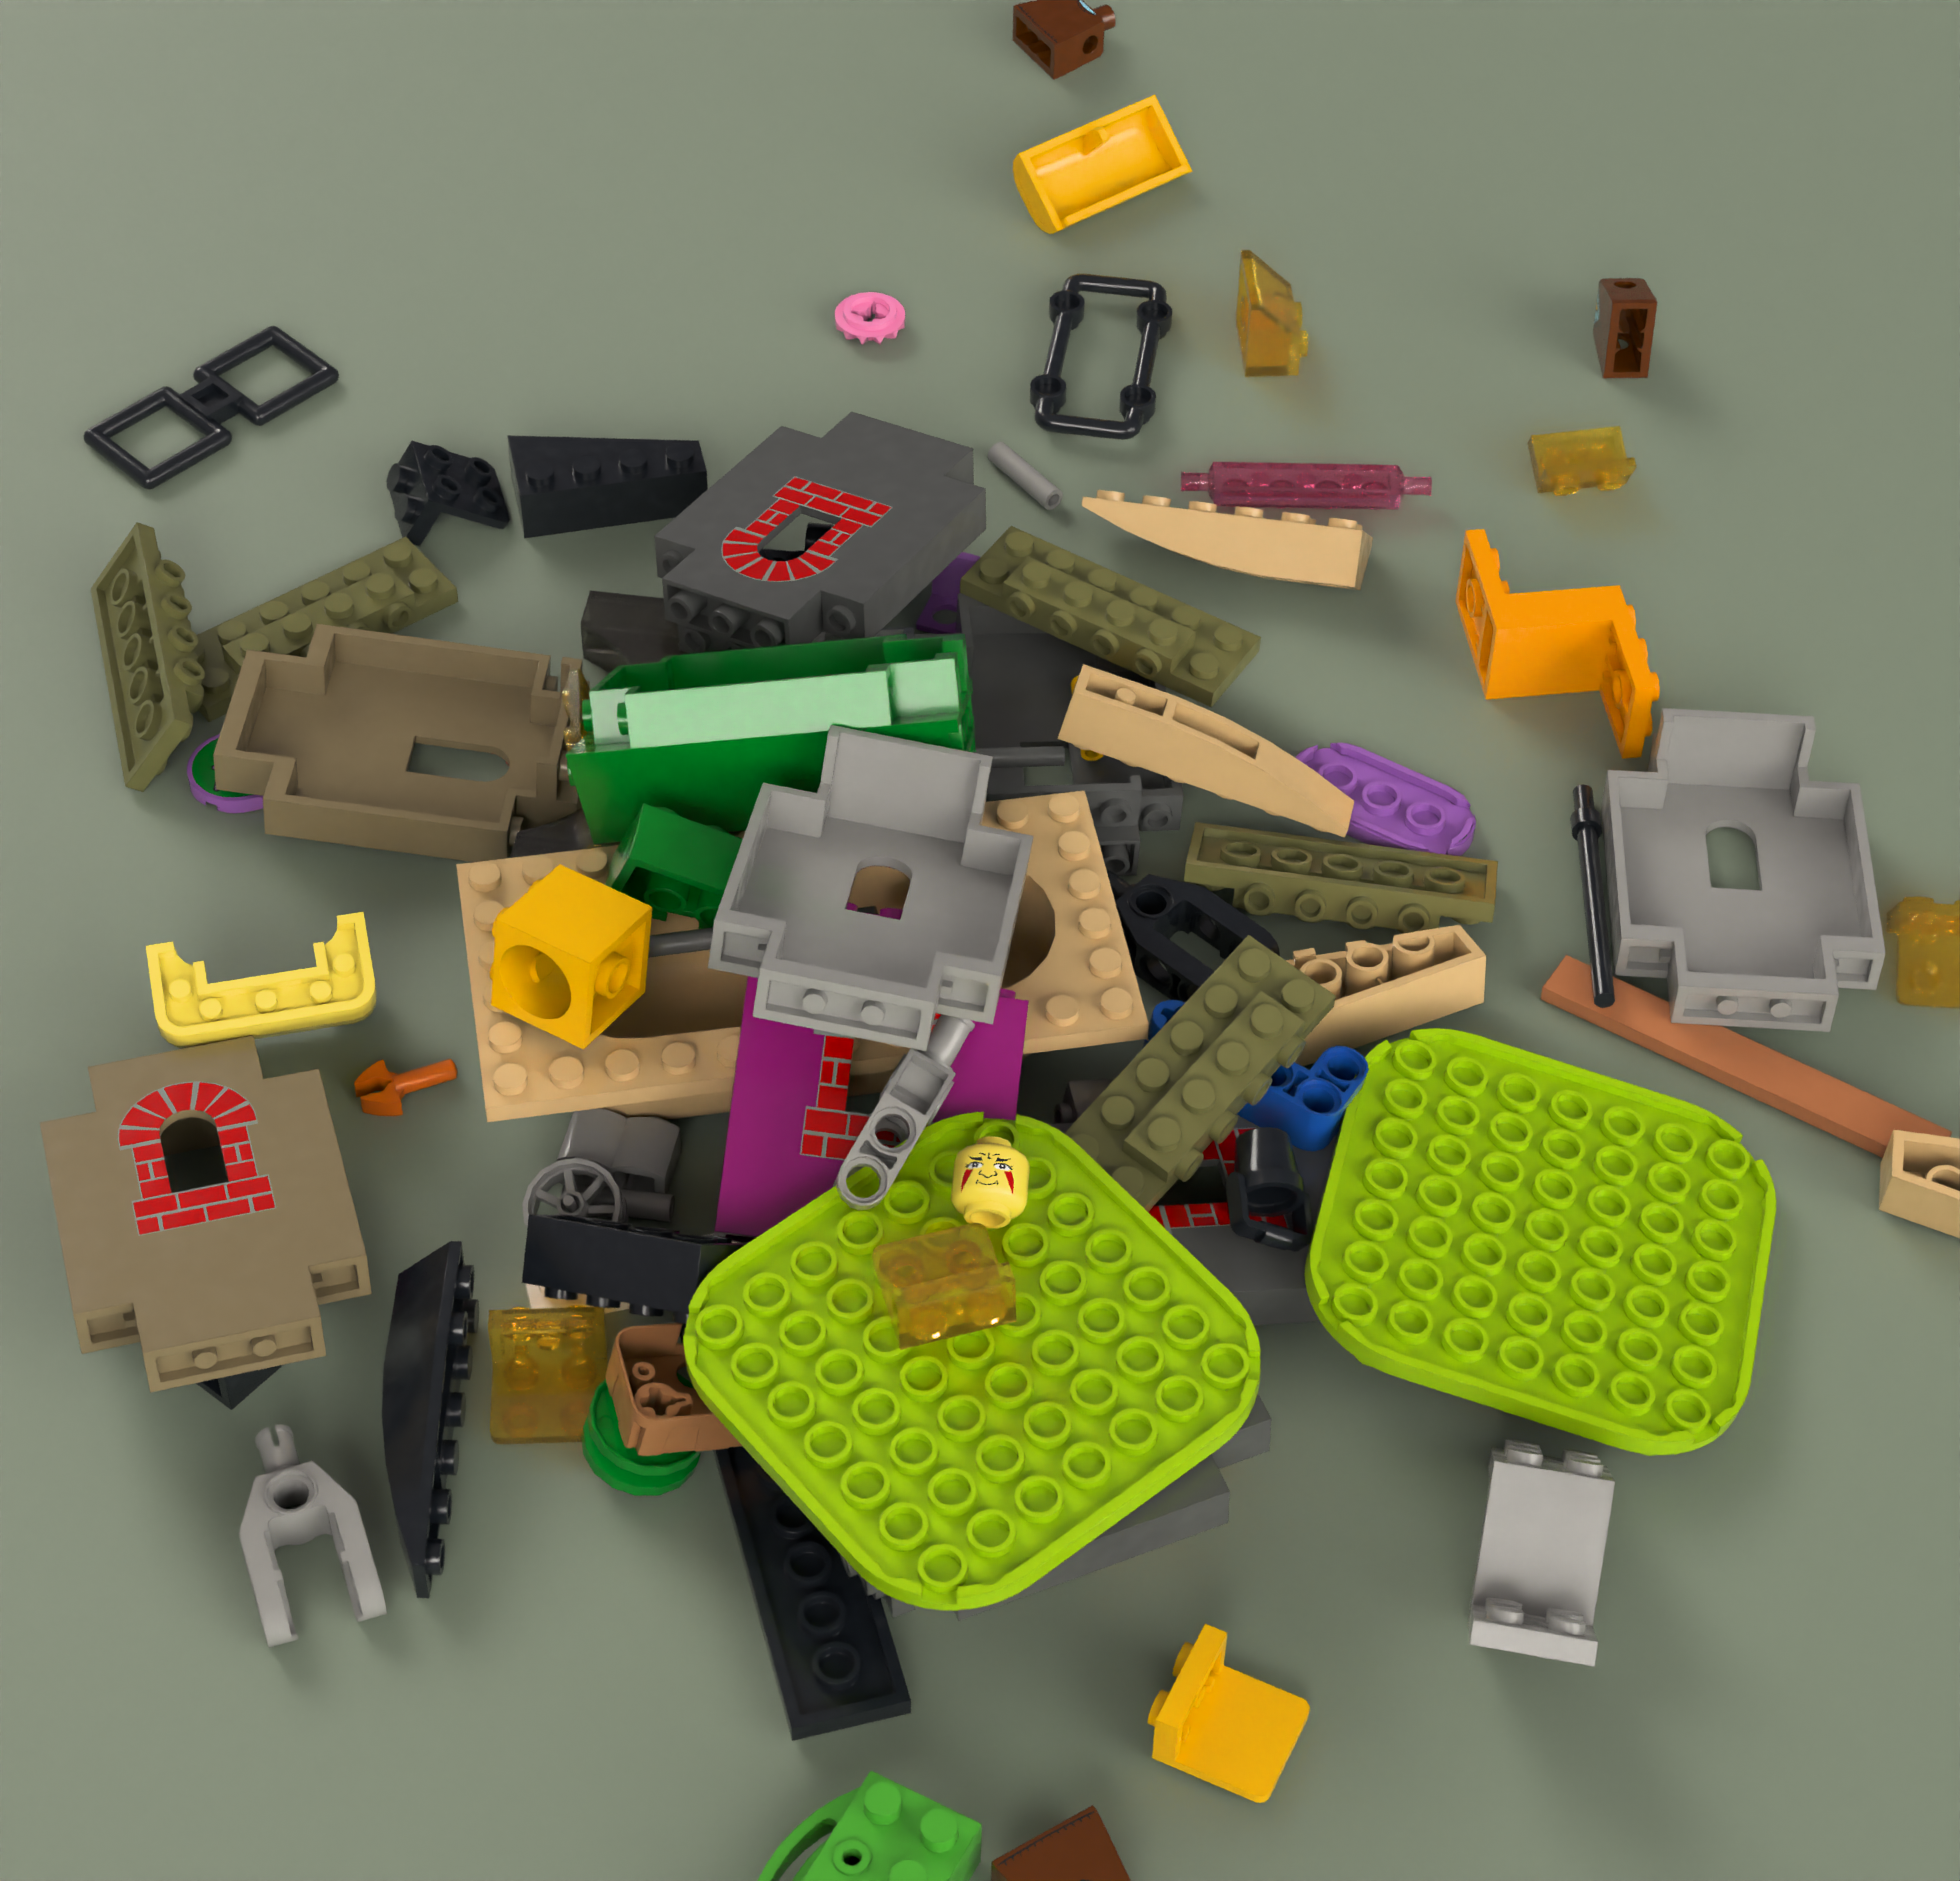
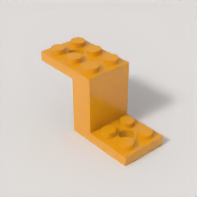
[1455,529,1660,759]

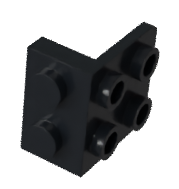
[386,441,510,546]

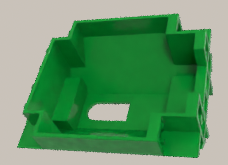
[566,634,976,844]

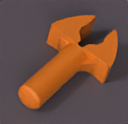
[354,1059,458,1116]

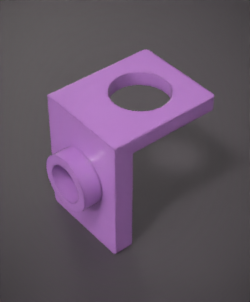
[916,552,980,634]

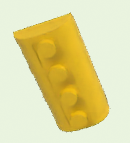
[1013,95,1192,234]

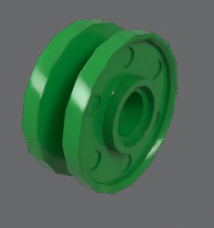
[581,1372,702,1496]

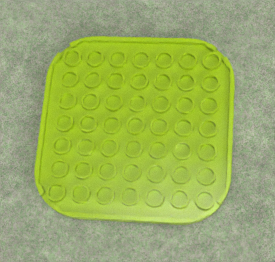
[1305,1028,1776,1456]
[683,1112,1261,1611]

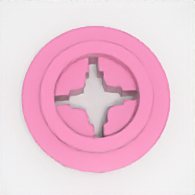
[835,292,905,345]

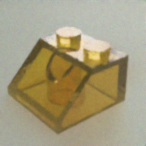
[1235,250,1308,377]

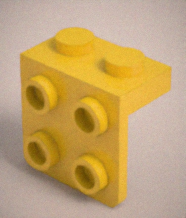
[1148,1623,1310,1803]

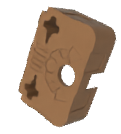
[606,1323,742,1456]

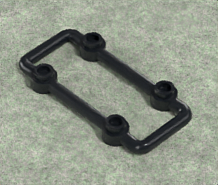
[1030,274,1172,440]

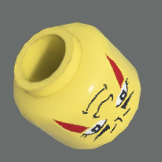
[951,1136,1030,1228]

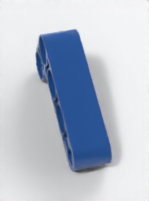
[1142,1000,1369,1151]

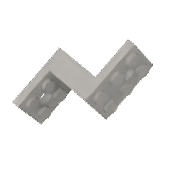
[1467,1439,1615,1667]

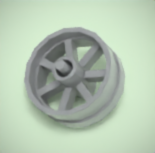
[522,1158,628,1227]

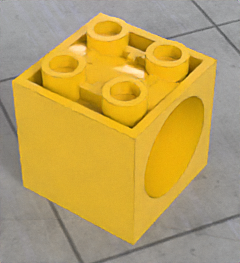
[489,864,653,1050]

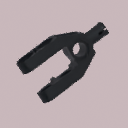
[1106,868,1280,1003]

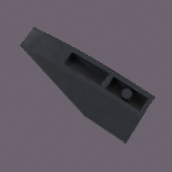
[382,1241,479,1598]

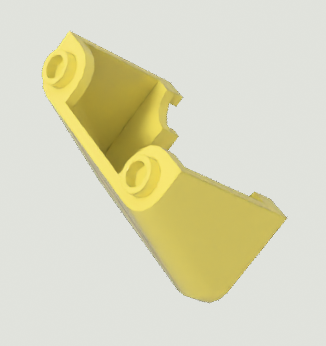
[146,912,377,1049]

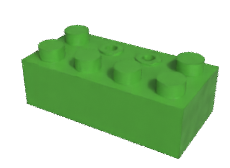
[757,1770,982,1881]

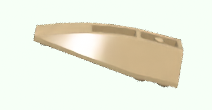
[1082,490,1373,590]
[1057,664,1354,838]

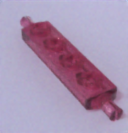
[1181,462,1432,510]

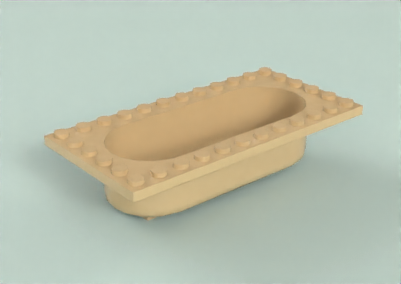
[456,790,1149,1122]

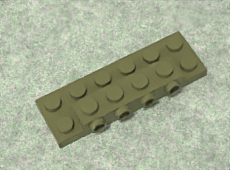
[91,522,205,792]
[960,526,1261,708]
[194,536,458,722]
[1184,822,1498,934]
[1064,935,1336,1212]

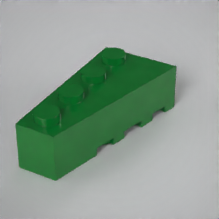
[605,803,743,929]

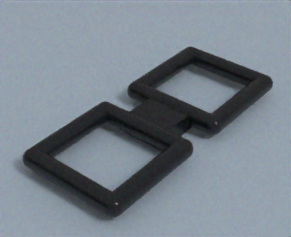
[83,326,339,489]

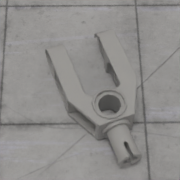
[832,1014,975,1210]
[239,1424,387,1648]

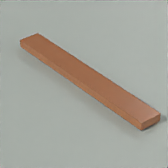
[1540,955,1952,1158]

